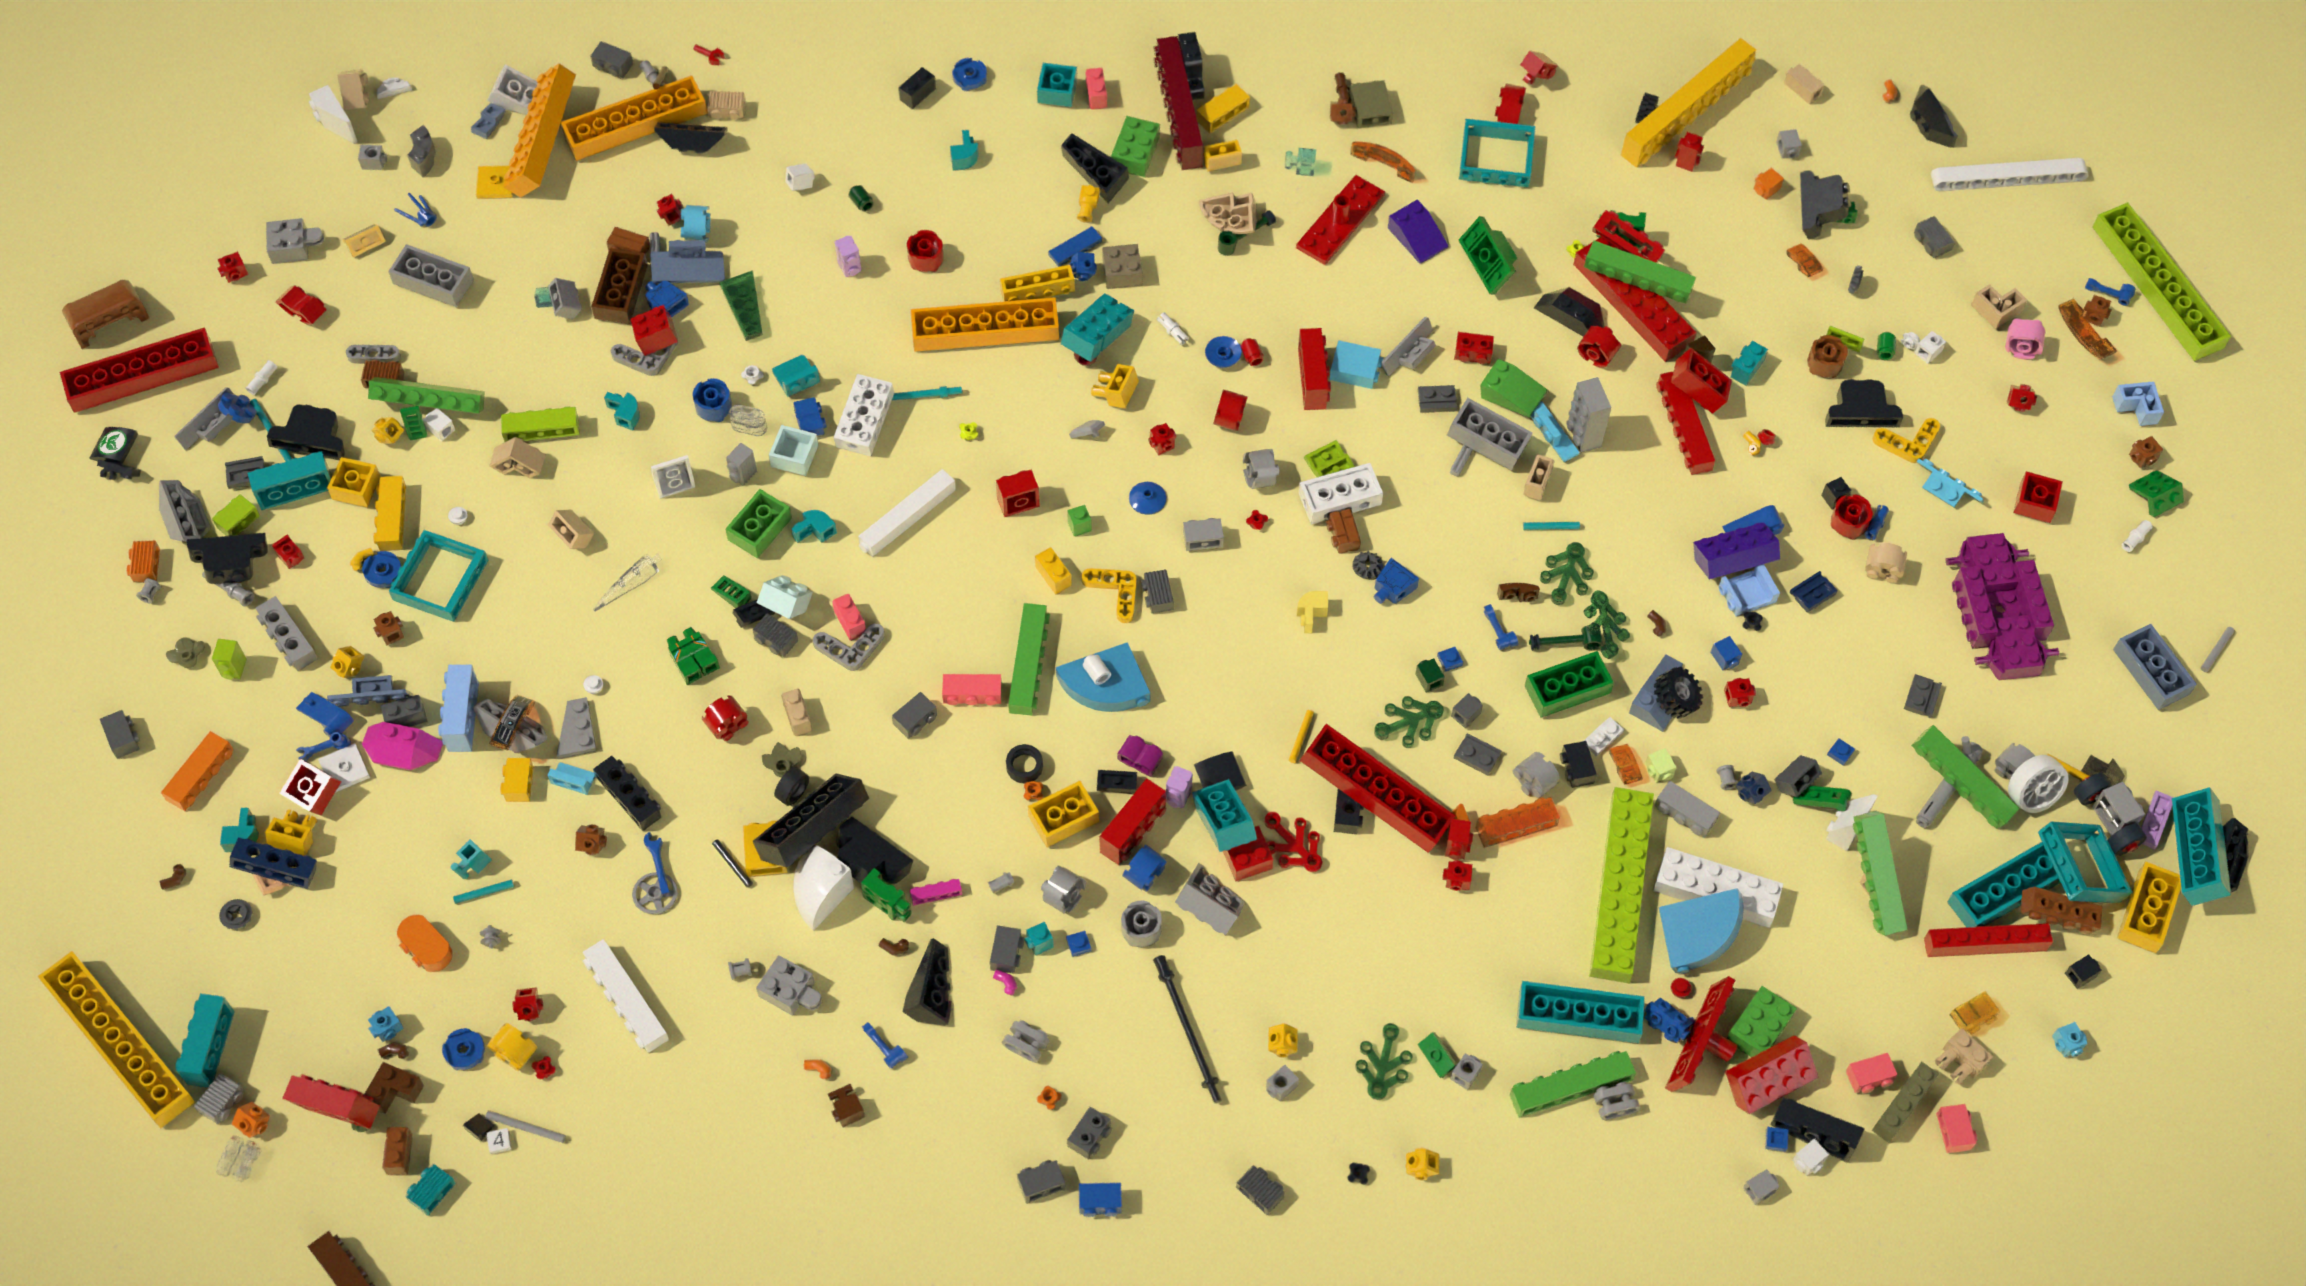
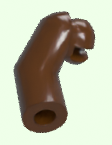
[1647,610,1667,637]
[159,864,186,890]
[878,938,909,955]
[378,1042,409,1059]

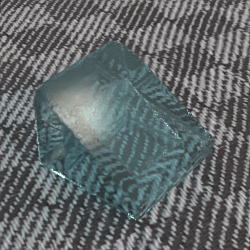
[535,287,553,308]

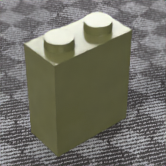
[1349,80,1393,128]

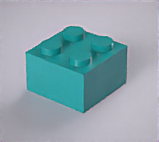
[1037,63,1077,107]

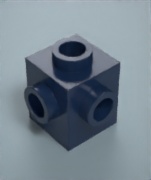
[1736,771,1772,804]

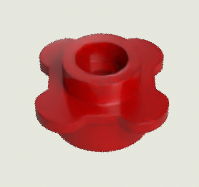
[1246,510,1268,530]
[532,1056,556,1080]

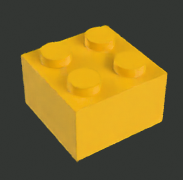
[327,457,381,508]

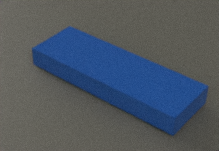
[1048,226,1102,267]

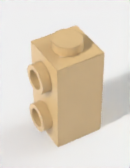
[1784,64,1824,104]

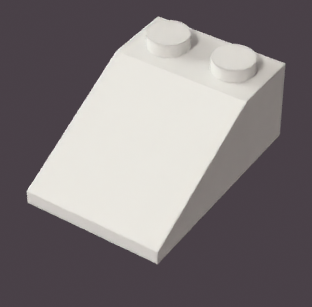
[487,64,538,115]
[309,85,358,144]
[651,455,695,498]
[1826,794,1878,851]

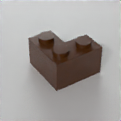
[364,1062,424,1114]

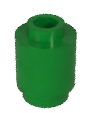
[1877,332,1896,360]

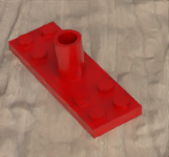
[1296,175,1385,265]
[1665,976,1737,1092]

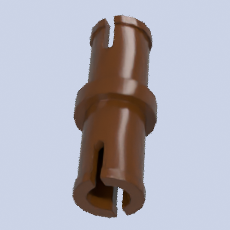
[1334,72,1351,102]

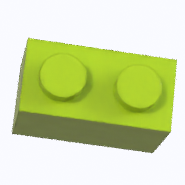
[212,494,260,536]
[212,638,247,680]

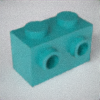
[1731,340,1768,386]

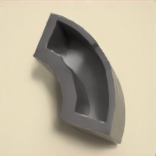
[408,125,436,177]

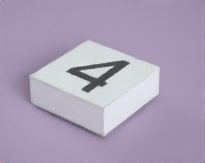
[487,1128,511,1154]

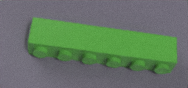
[1584,241,1696,304]
[368,377,485,413]
[1008,603,1050,716]
[1911,725,2019,829]
[1853,811,1908,936]
[1510,1051,1636,1117]

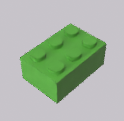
[1111,116,1160,177]
[725,489,792,559]
[1727,986,1797,1057]

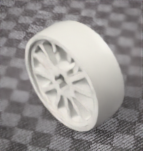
[2008,755,2068,813]

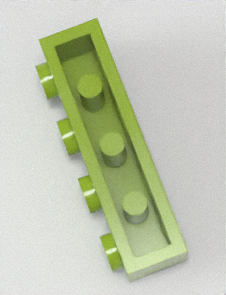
[501,406,579,442]

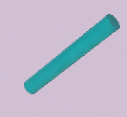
[1523,522,1580,530]
[453,879,514,904]

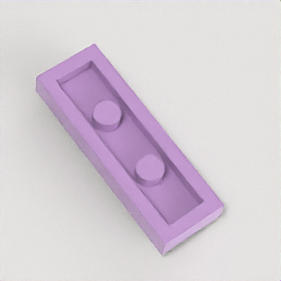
[2141,790,2174,849]

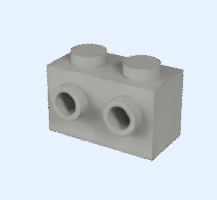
[1183,518,1224,551]

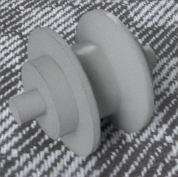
[480,925,501,949]

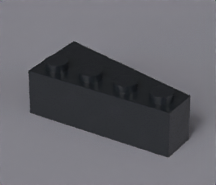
[1770,1097,1865,1163]

